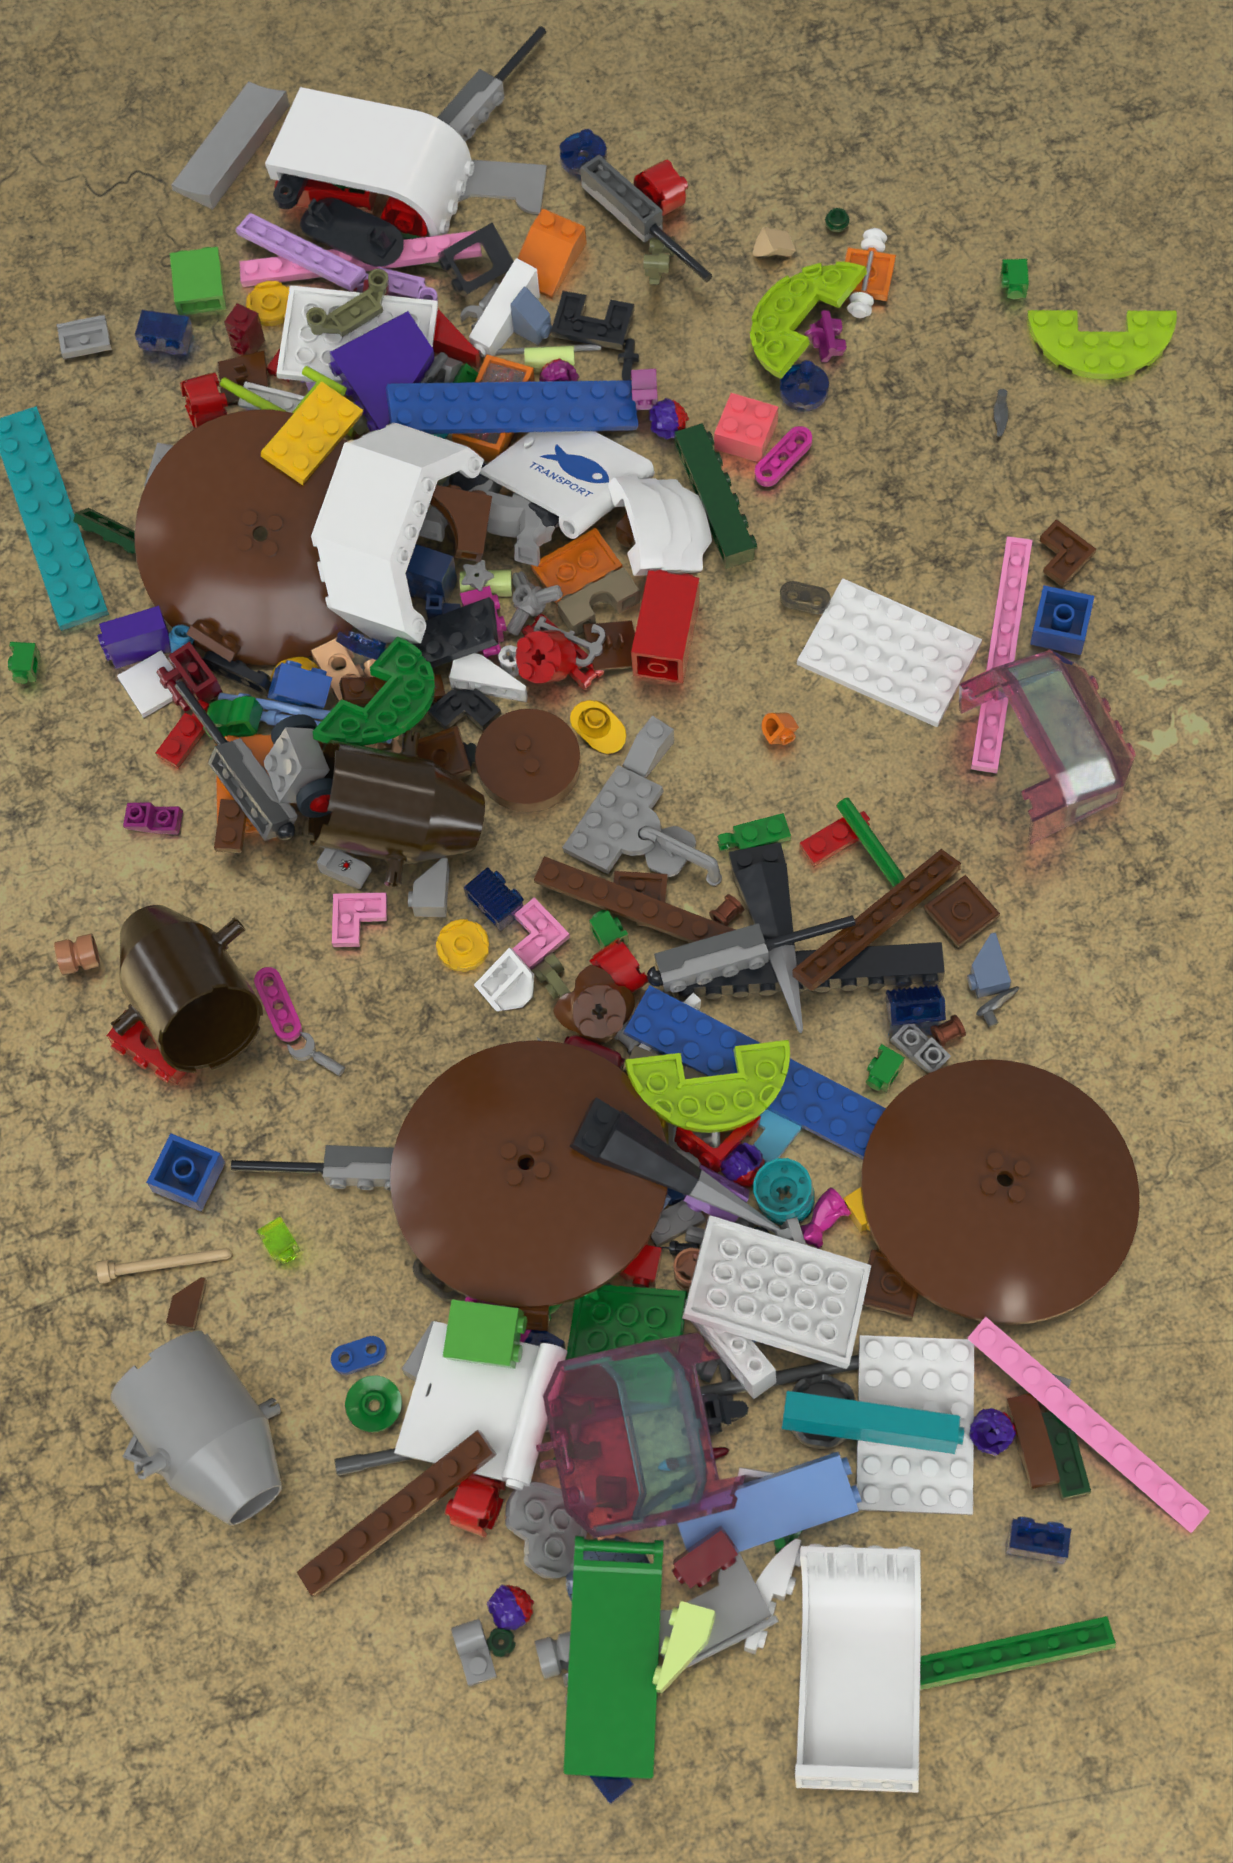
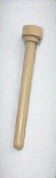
[96,1248,232,1284]

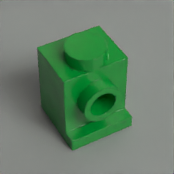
[1000,259,1029,299]
[8,642,41,684]
[589,910,629,949]
[866,1044,905,1093]

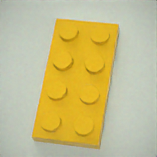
[261,381,363,485]

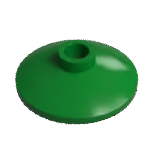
[345,1375,402,1433]

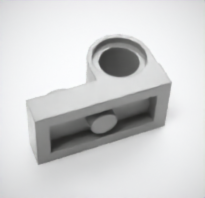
[451,1619,497,1687]

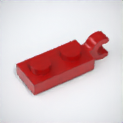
[155,699,209,769]
[800,811,870,867]

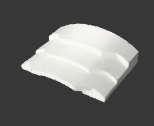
[608,476,712,576]

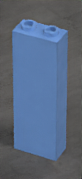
[673,1451,862,1552]

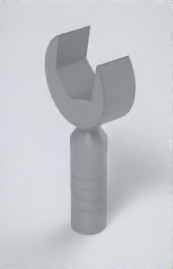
[460,283,500,330]
[287,1032,345,1076]

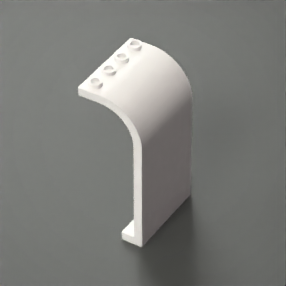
[265,87,474,237]
[795,1544,921,1792]

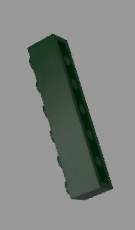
[674,423,758,569]

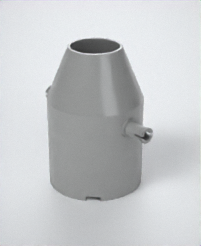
[110,1331,282,1526]

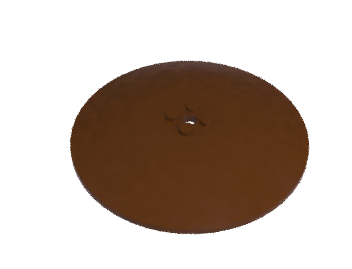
[135,409,355,666]
[390,1040,668,1308]
[861,1059,1140,1325]

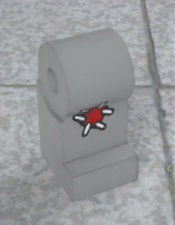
[317,848,372,889]

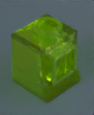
[257,1216,301,1264]

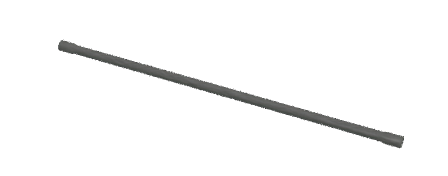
[335,1355,859,1476]

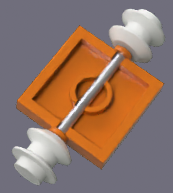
[845,228,896,318]

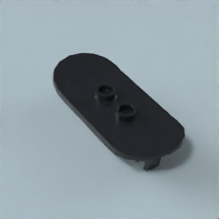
[300,198,404,267]

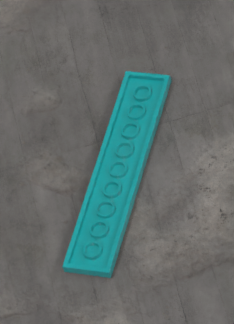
[0,406,109,631]

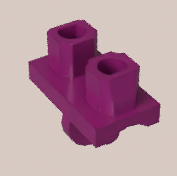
[804,310,847,362]

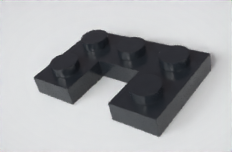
[551,291,634,350]

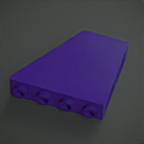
[329,311,434,432]

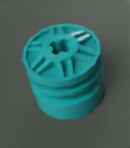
[753,1158,815,1227]

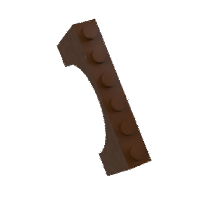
[430,485,492,562]

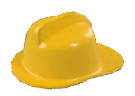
[570,700,627,754]

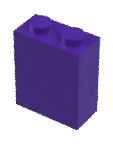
[97,606,171,669]

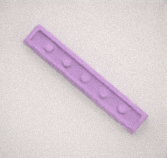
[236,213,366,292]

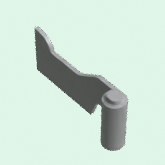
[458,160,547,216]
[659,1552,772,1659]

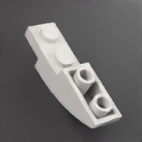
[744,1539,801,1654]

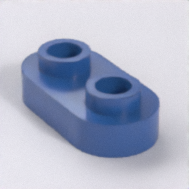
[331,1336,387,1375]

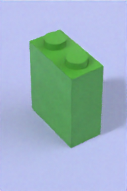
[170,247,227,316]
[442,1300,527,1369]

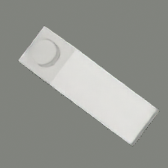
[449,653,528,702]

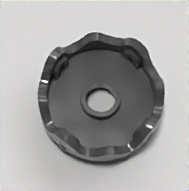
[791,1374,856,1449]

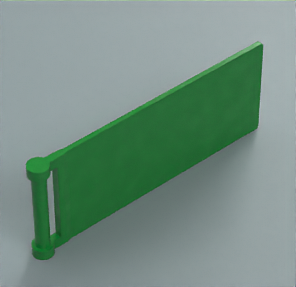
[563,1536,664,1779]

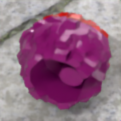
[539,358,579,382]

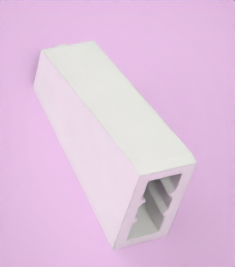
[469,258,540,358]

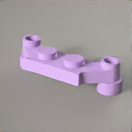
[356,267,438,301]

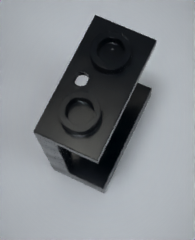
[438,222,514,297]

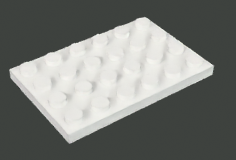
[277,285,438,384]
[797,578,982,727]
[682,1215,871,1369]
[856,1335,974,1515]

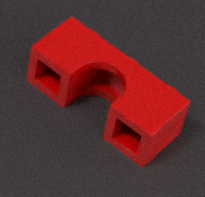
[107,1010,186,1085]

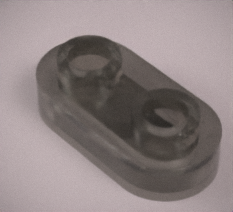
[780,581,831,614]
[413,1258,461,1302]

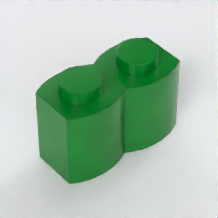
[203,696,263,740]

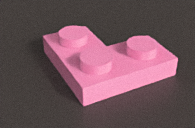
[332,893,387,947]
[512,897,570,970]

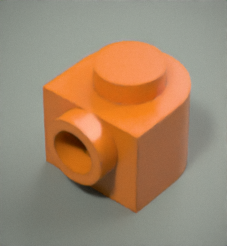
[762,712,799,745]

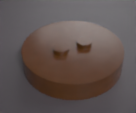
[475,709,581,812]

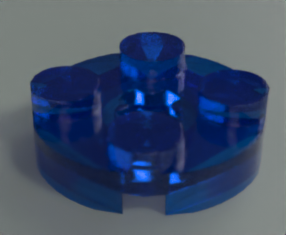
[560,129,607,176]
[780,360,829,411]

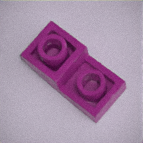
[123,802,183,835]

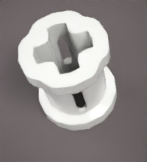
[498,645,519,677]

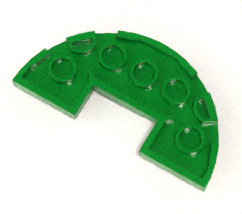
[312,636,435,746]

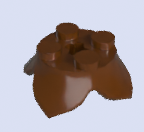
[553,965,635,1045]

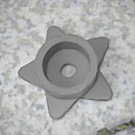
[462,560,494,591]

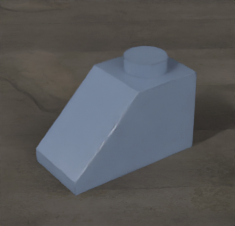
[510,287,552,345]
[967,932,1011,999]

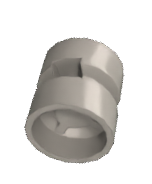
[535,1631,570,1679]

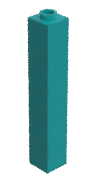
[782,1391,965,1454]

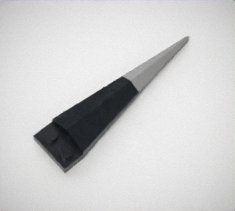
[729,842,803,1033]
[569,1097,780,1233]

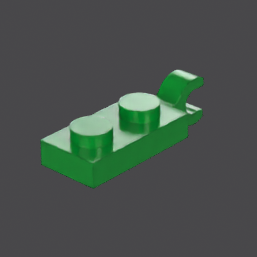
[717,813,791,852]

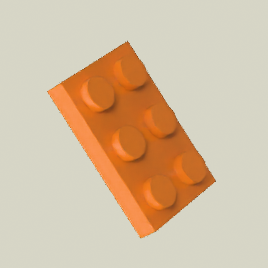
[531,528,623,606]

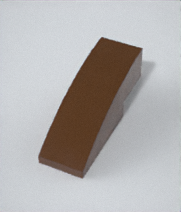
[1007,1393,1060,1489]

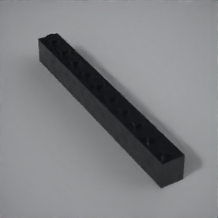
[673,942,945,1001]

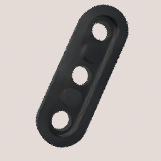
[273,173,309,210]
[202,651,271,695]

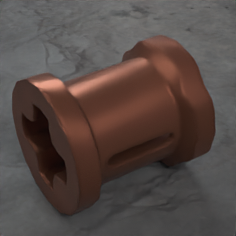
[709,894,744,927]
[930,1014,966,1047]

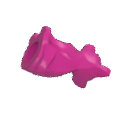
[800,1187,851,1249]

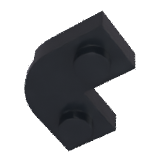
[428,689,502,731]

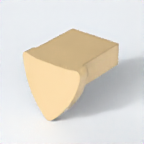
[753,227,796,257]

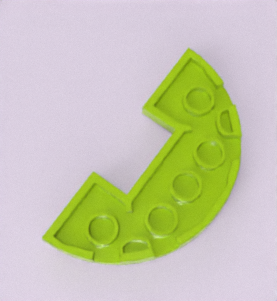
[750,261,867,379]
[1027,310,1177,379]
[625,1040,790,1133]

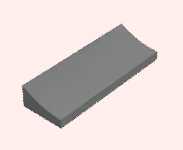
[172,81,289,209]

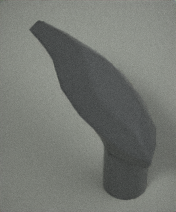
[993,389,1009,437]
[976,986,1019,1027]

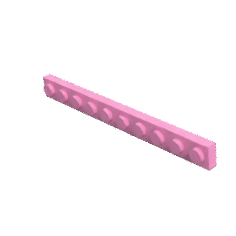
[240,230,482,287]
[971,536,1032,773]
[967,1316,1210,1533]

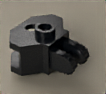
[679,1392,749,1436]

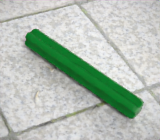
[836,797,905,887]

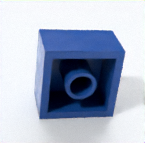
[1030,585,1095,655]
[267,660,333,709]
[146,1133,225,1212]

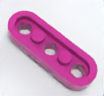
[755,426,812,487]
[254,967,302,1042]

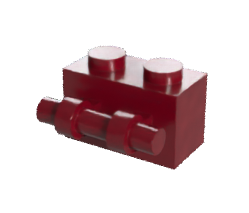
[156,642,223,712]

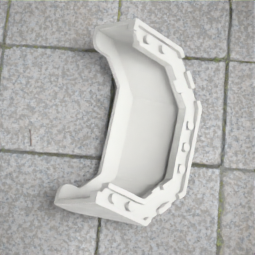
[311,423,484,644]

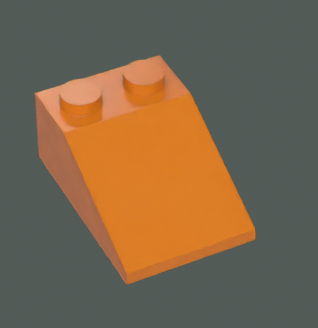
[517,208,587,299]

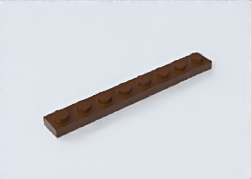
[793,849,961,991]
[534,856,736,943]
[297,1430,497,1597]

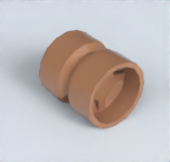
[54,933,100,976]
[673,1248,700,1293]

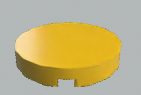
[246,281,290,326]
[436,919,490,972]

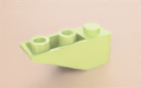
[653,1601,716,1694]

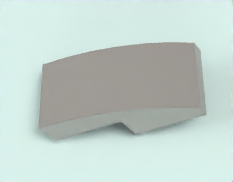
[889,1019,951,1073]

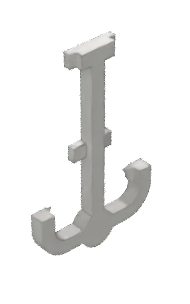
[533,616,605,667]

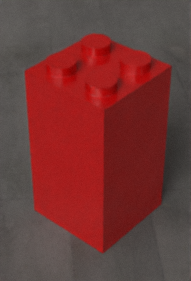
[631,570,700,683]

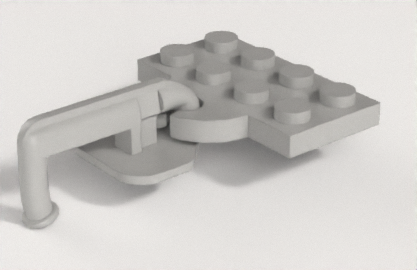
[562,765,722,886]

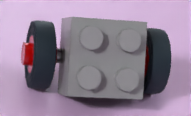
[264,714,333,818]

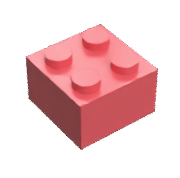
[714,393,778,463]

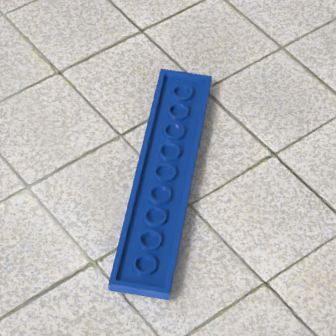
[386,380,639,434]
[623,985,886,1159]

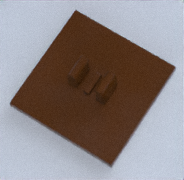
[218,350,269,404]
[582,620,635,671]

